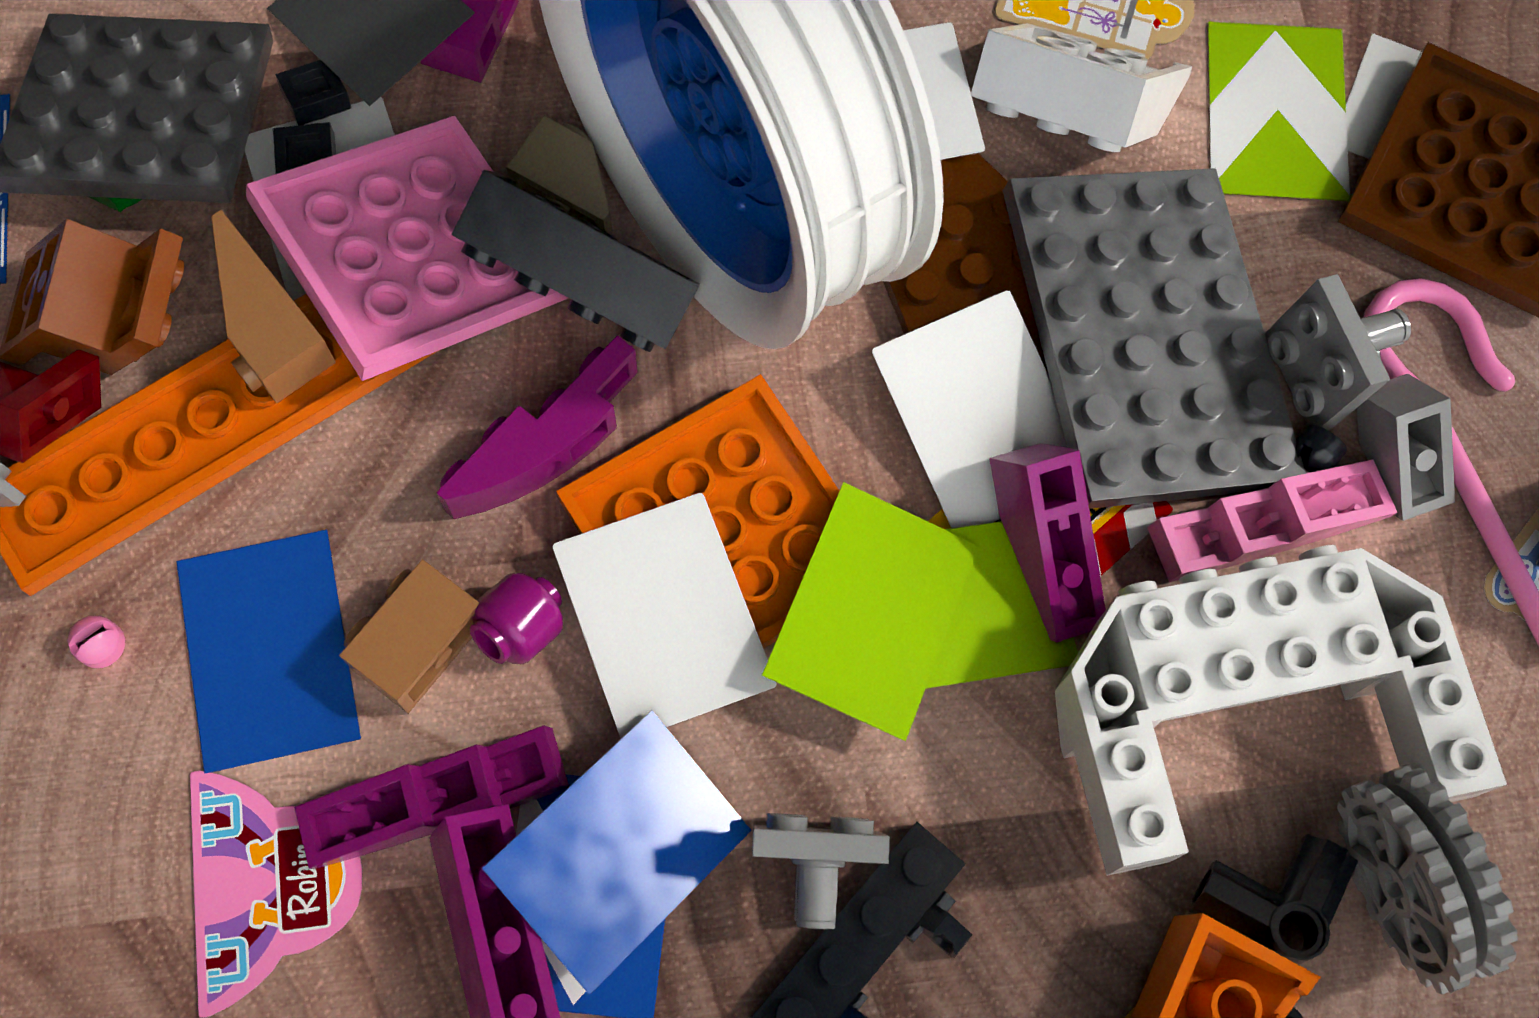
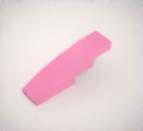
[1147,459,1398,582]

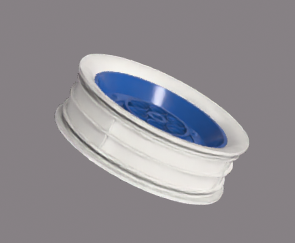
[539,0,943,349]

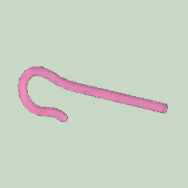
[1364,278,1539,646]

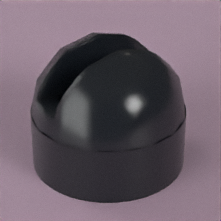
[1295,424,1347,473]

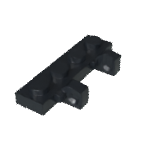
[751,822,973,1018]

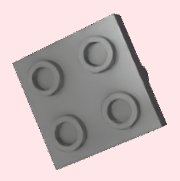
[1265,274,1411,430]
[752,813,890,929]

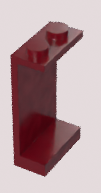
[0,349,102,463]

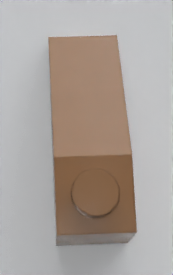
[211,210,336,404]

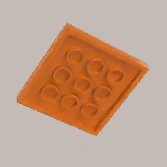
[556,374,840,649]

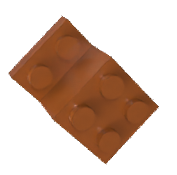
[0,219,185,375]

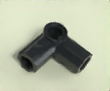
[1189,834,1358,965]

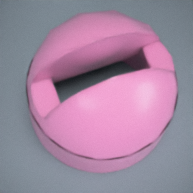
[67,616,125,668]

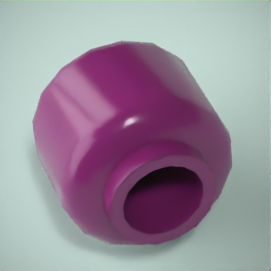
[470,573,563,664]

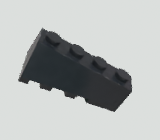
[451,170,700,352]

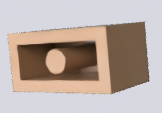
[339,559,480,714]

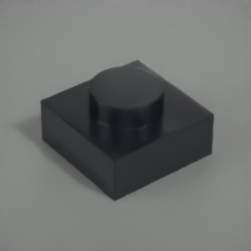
[275,60,352,125]
[273,122,336,174]

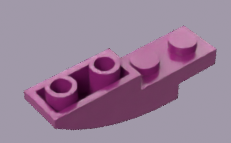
[436,335,638,519]

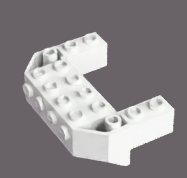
[1055,545,1507,876]

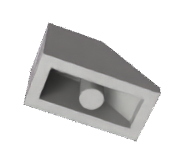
[1357,374,1455,521]

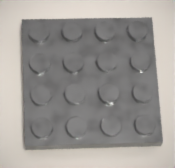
[0,13,274,203]

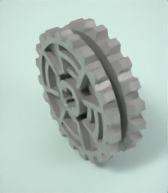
[1337,765,1518,994]

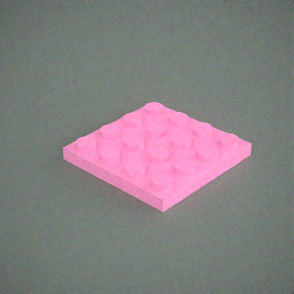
[246,116,568,381]

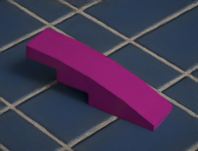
[294,725,569,869]

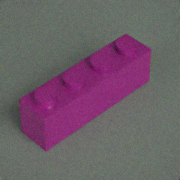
[429,804,561,1018]

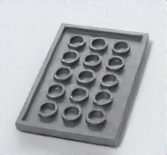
[1003,168,1306,509]

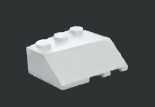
[971,23,1193,152]

